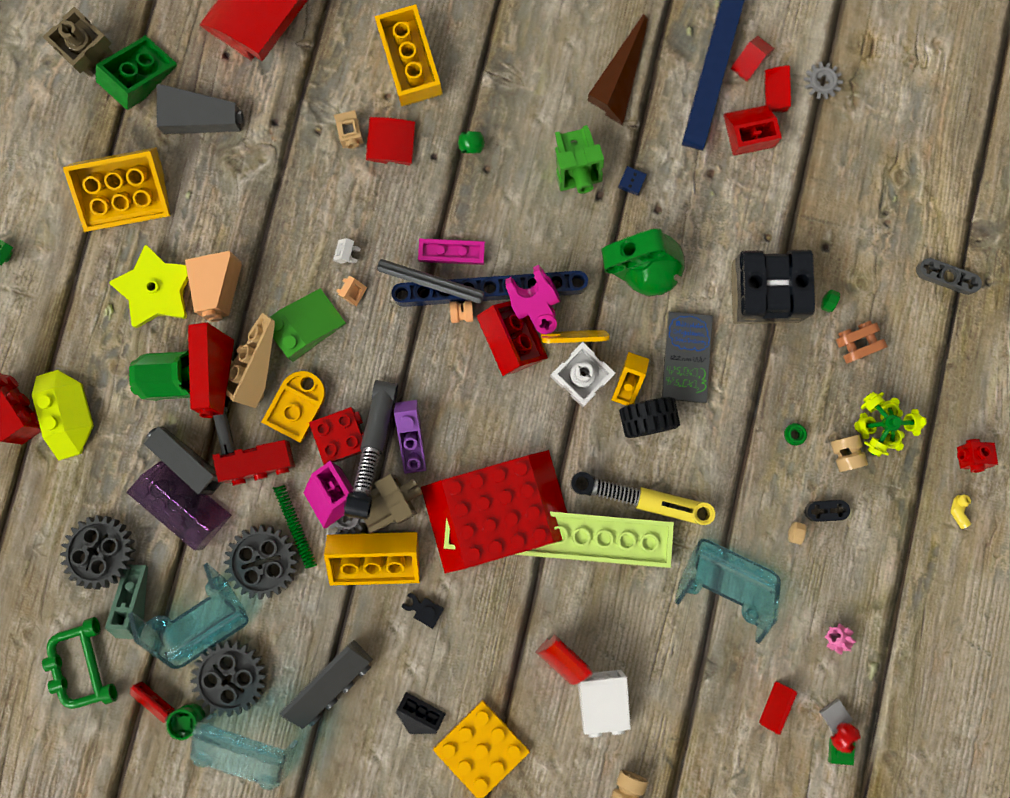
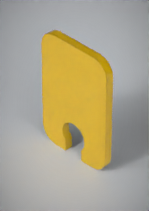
[541,330,610,343]

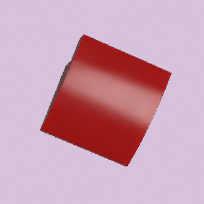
[199,0,308,61]

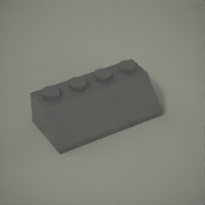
[279,640,373,729]

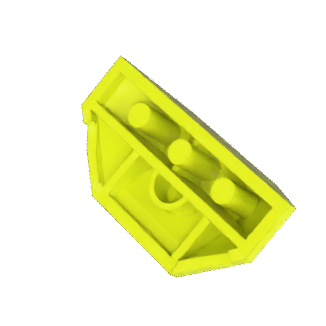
[32,370,94,460]

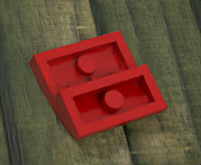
[366,117,415,166]

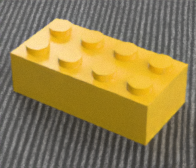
[374,4,442,107]

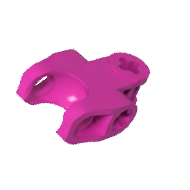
[505,265,560,334]

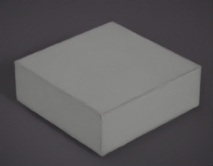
[819,699,853,733]

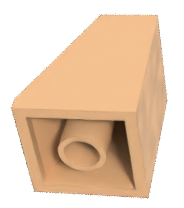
[185,251,242,322]

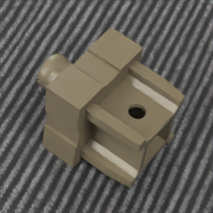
[43,7,113,77]
[364,474,423,533]

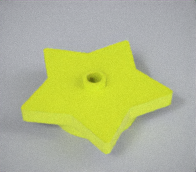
[109,245,188,328]

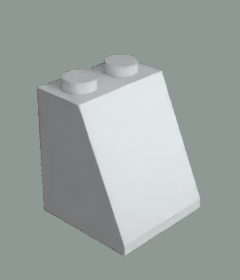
[578,670,630,737]

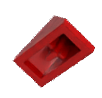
[730,36,774,81]

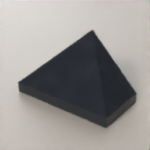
[396,692,446,734]

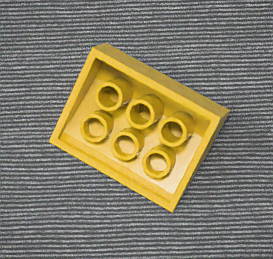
[63,147,170,232]

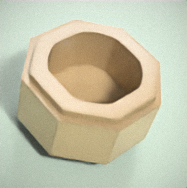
[788,522,806,545]

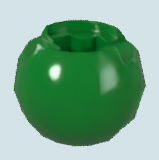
[458,131,485,154]

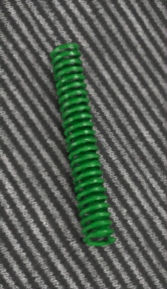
[272,485,317,569]

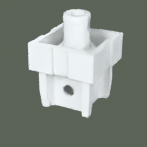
[550,342,616,407]

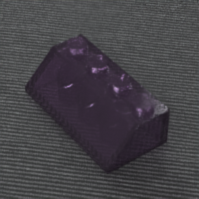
[126,460,232,551]

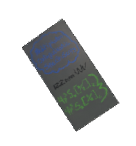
[662,312,713,403]

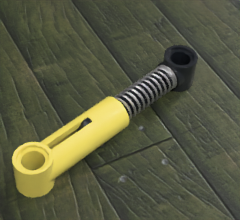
[570,472,715,525]

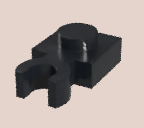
[402,593,444,629]

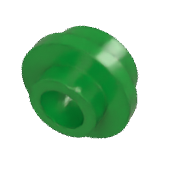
[784,423,807,446]

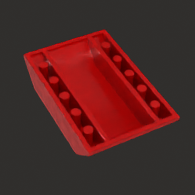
[421,450,567,573]

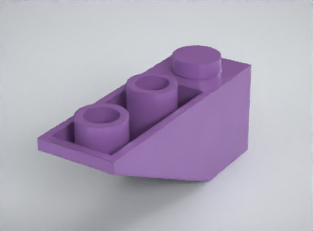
[394,400,426,474]

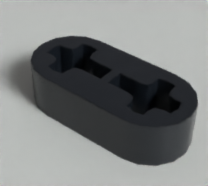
[805,500,850,522]

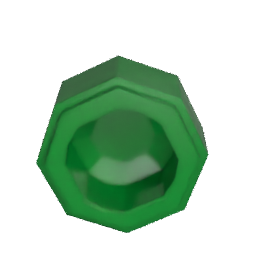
[821,289,840,313]

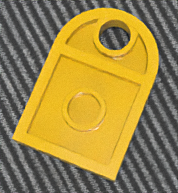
[261,371,326,443]

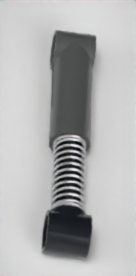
[344,380,398,520]

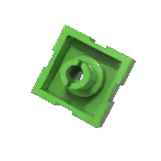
[555,125,604,194]

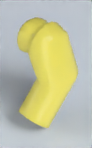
[950,494,971,529]

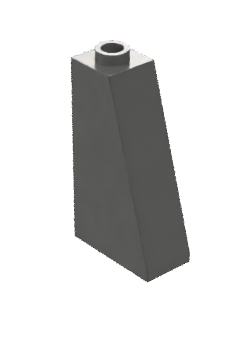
[157,84,244,134]
[144,426,222,495]

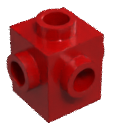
[957,439,998,473]

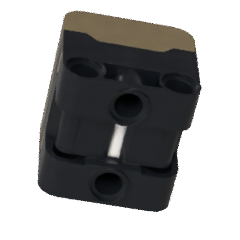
[731,250,815,324]

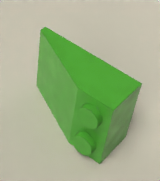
[270,288,347,362]

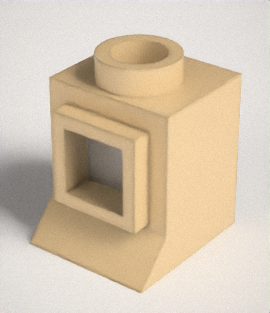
[334,110,364,149]

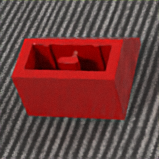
[723,105,782,156]

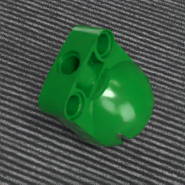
[601,229,685,297]

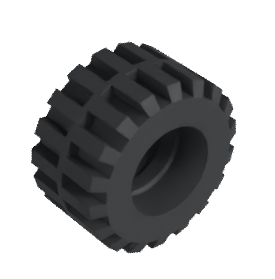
[619,397,681,438]

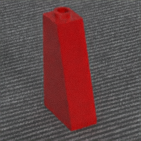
[188,322,234,418]

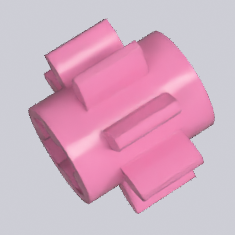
[824,624,856,655]

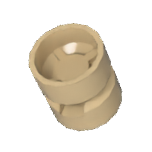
[831,434,869,472]
[611,770,649,798]

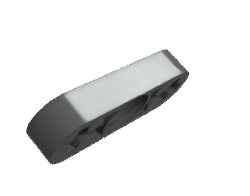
[916,258,982,295]

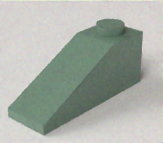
[105,564,148,640]

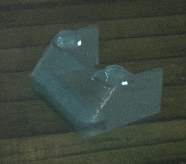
[675,539,781,644]
[128,563,249,669]
[190,712,299,790]

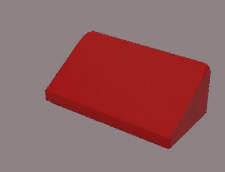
[765,65,791,112]
[130,682,175,723]
[759,682,797,735]

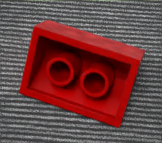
[476,301,548,376]

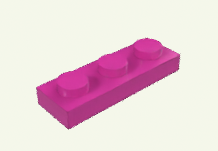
[418,238,485,265]

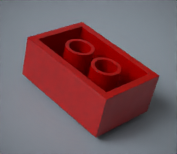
[0,373,41,445]

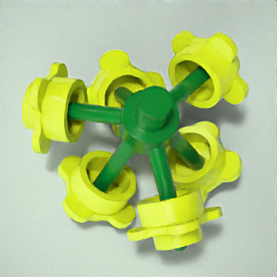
[854,392,927,457]

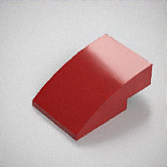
[536,634,592,685]

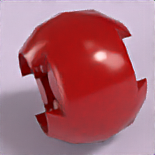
[831,722,861,753]

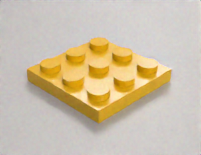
[433,700,530,798]

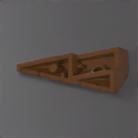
[587,14,649,125]

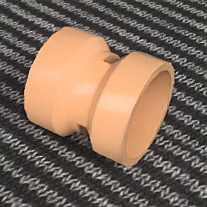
[450,300,473,323]

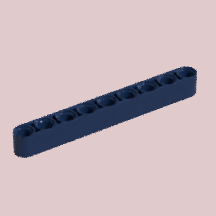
[681,0,744,151]
[391,271,588,307]

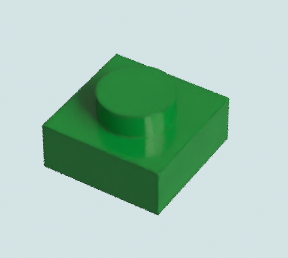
[0,240,13,266]
[828,738,855,766]

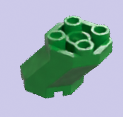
[129,350,190,401]

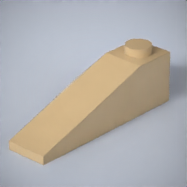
[226,313,275,408]

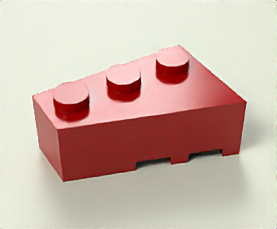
[212,440,295,486]

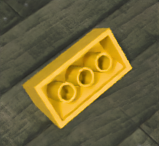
[324,532,420,586]

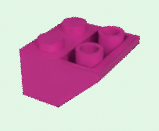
[303,461,353,529]

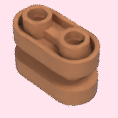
[836,320,888,364]

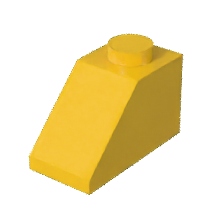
[611,352,649,406]

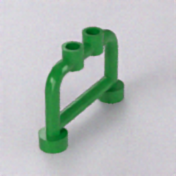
[42,617,118,709]

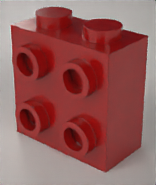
[309,407,364,465]

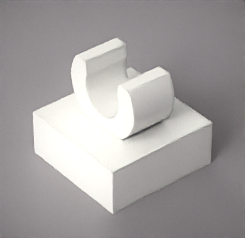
[333,238,361,264]

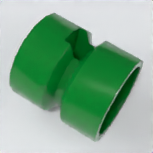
[166,703,206,740]

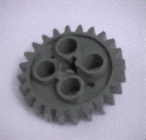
[60,515,136,590]
[224,525,299,600]
[190,640,267,717]

